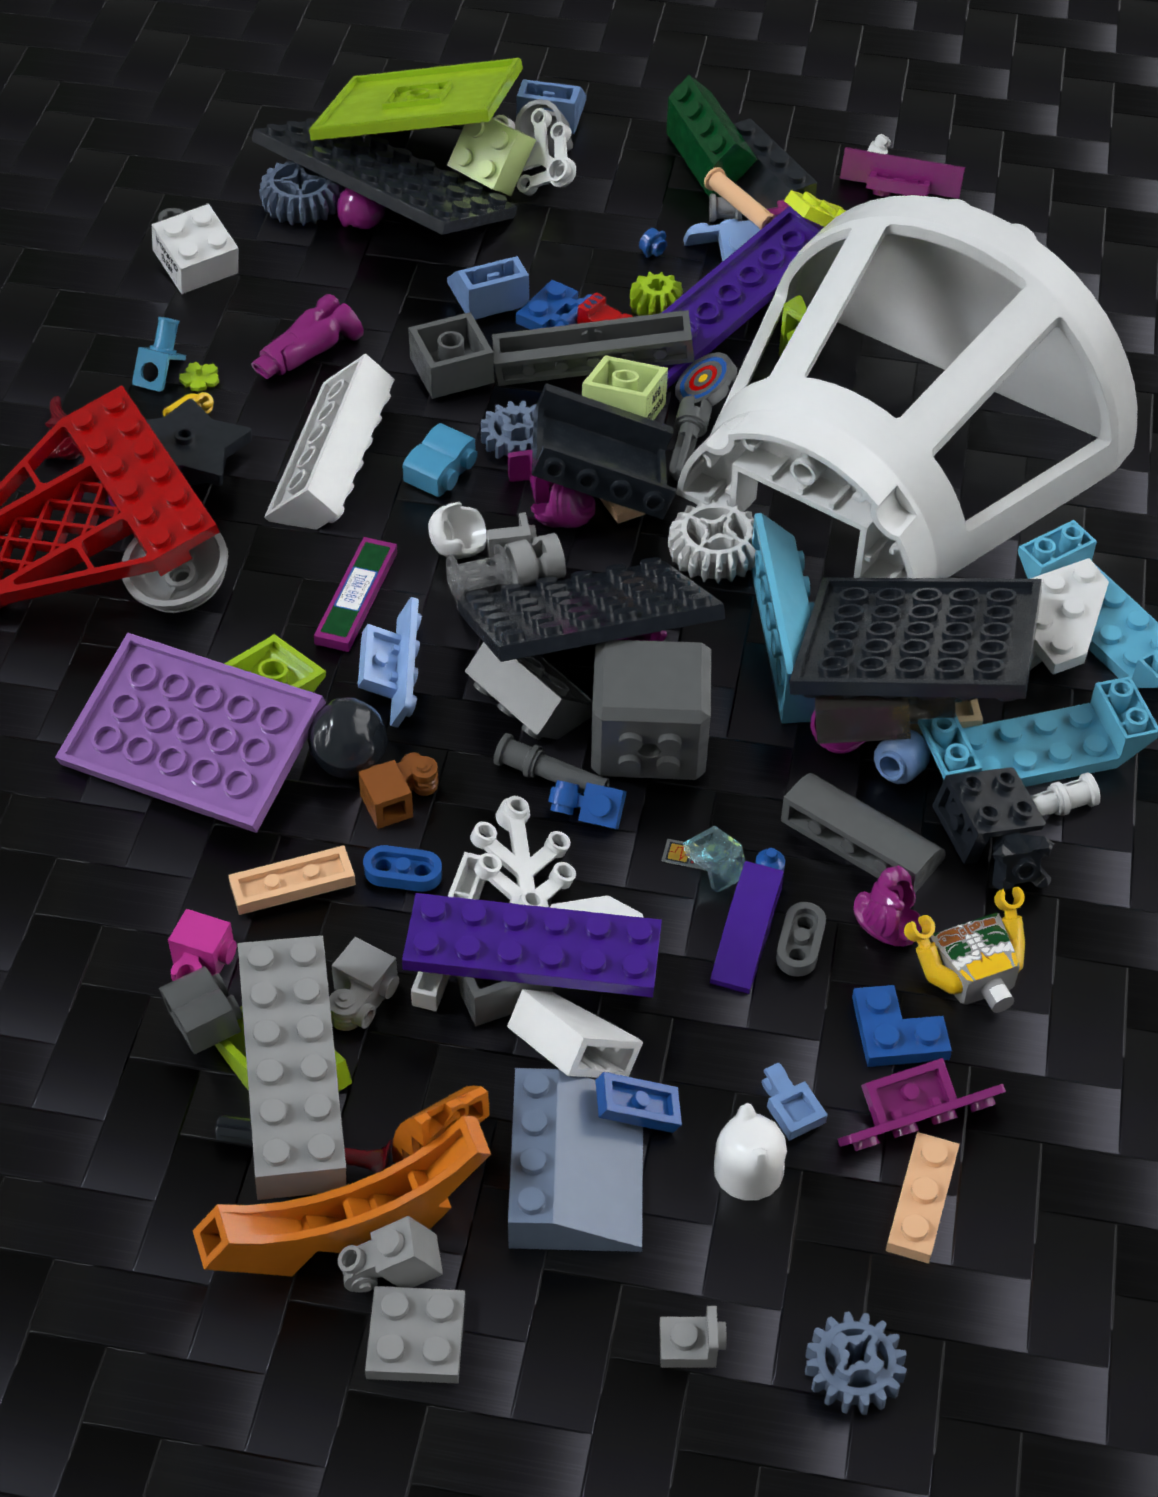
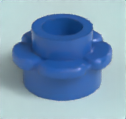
[639,228,667,258]

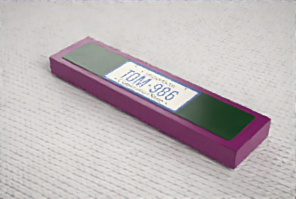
[314,537,398,652]

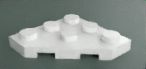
[1030,558,1109,674]

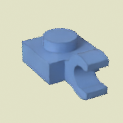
[761,1063,828,1141]

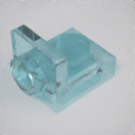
[683,826,745,892]

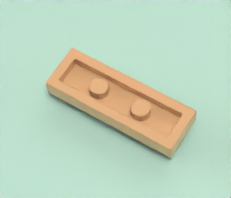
[228,846,356,915]
[886,1132,959,1264]

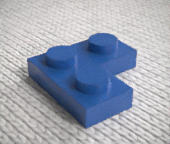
[852,985,952,1067]

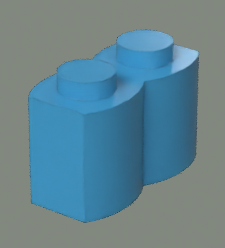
[403,423,477,497]

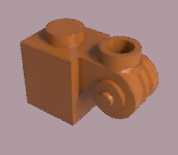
[358,752,439,829]

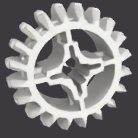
[668,499,756,583]

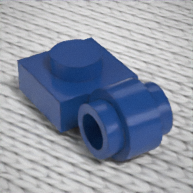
[548,780,627,829]

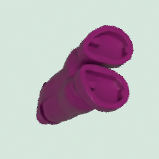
[251,294,364,379]

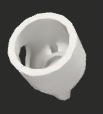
[714,1103,787,1200]

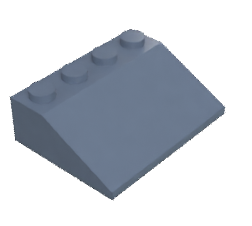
[508,1068,643,1252]

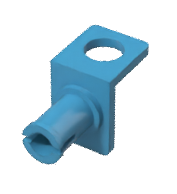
[132,316,186,391]

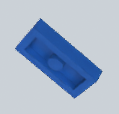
[595,1072,682,1133]

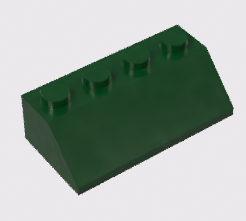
[666,75,758,198]

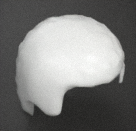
[428,502,487,559]

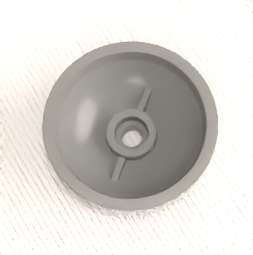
[122,533,228,613]

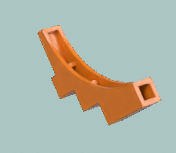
[193,1115,491,1276]

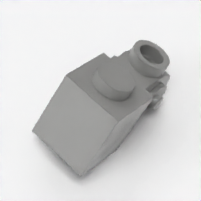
[329,937,399,1031]
[338,1216,443,1292]

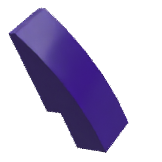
[710,861,784,994]

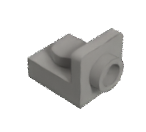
[487,512,537,565]
[660,1306,726,1368]

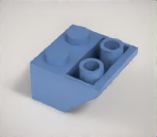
[516,79,586,134]
[447,256,529,319]

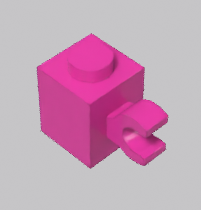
[168,909,237,981]

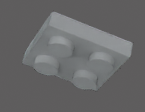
[365,1286,466,1383]

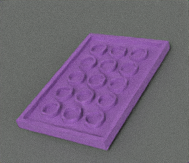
[55,633,326,833]

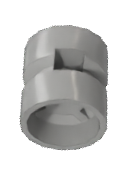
[504,533,566,587]

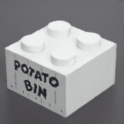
[152,204,238,294]

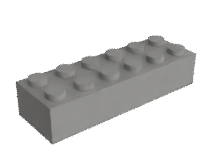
[238,935,346,1200]

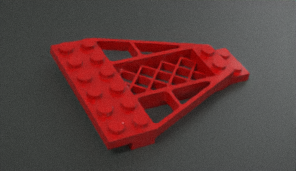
[0,385,220,608]

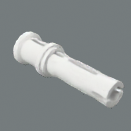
[1031,772,1101,816]

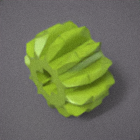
[630,272,683,316]

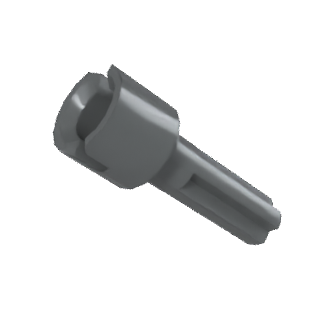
[668,395,712,481]

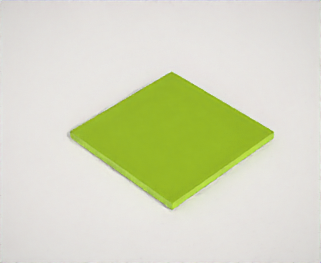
[309,58,523,140]

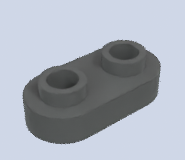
[776,902,826,977]

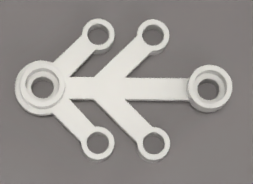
[494,108,576,195]
[470,796,576,907]

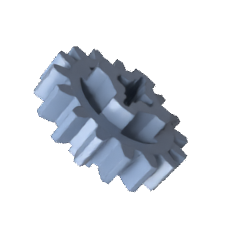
[481,401,537,459]
[805,1312,907,1415]

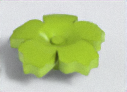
[179,362,219,392]

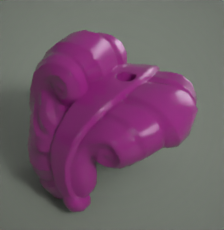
[531,483,596,528]
[854,865,922,947]

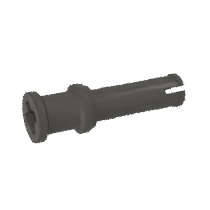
[493,733,610,794]

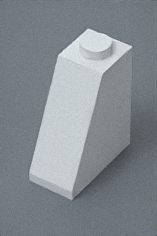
[507,989,643,1078]

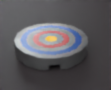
[675,352,737,407]

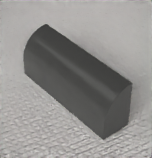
[781,773,946,893]

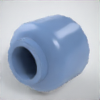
[874,728,931,784]

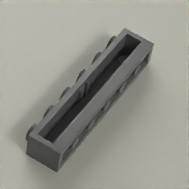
[492,310,694,386]

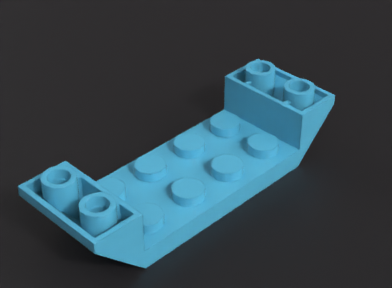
[1018,520,1158,688]
[918,676,1158,787]

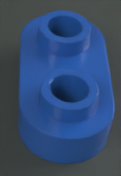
[363,845,442,892]

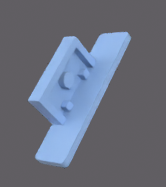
[683,216,777,261]
[358,597,422,728]

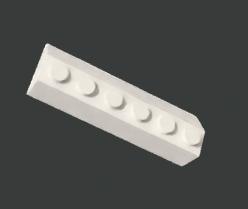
[264,353,394,530]

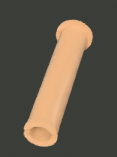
[704,167,776,230]

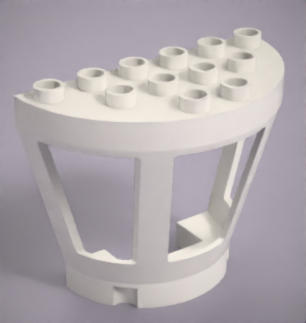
[676,195,1137,578]

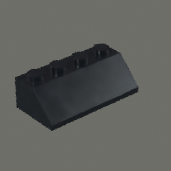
[734,119,817,216]

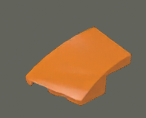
[392,1085,490,1163]

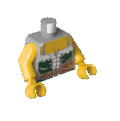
[904,887,1025,1013]

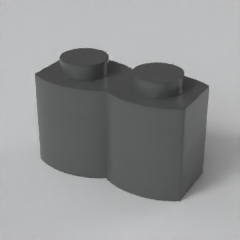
[159,966,243,1054]

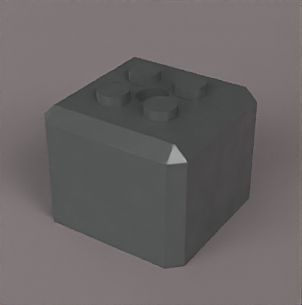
[591,640,711,780]

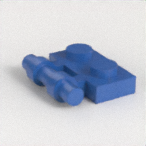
[516,280,592,330]

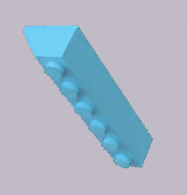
[751,513,827,724]

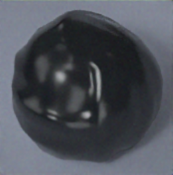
[307,697,387,779]

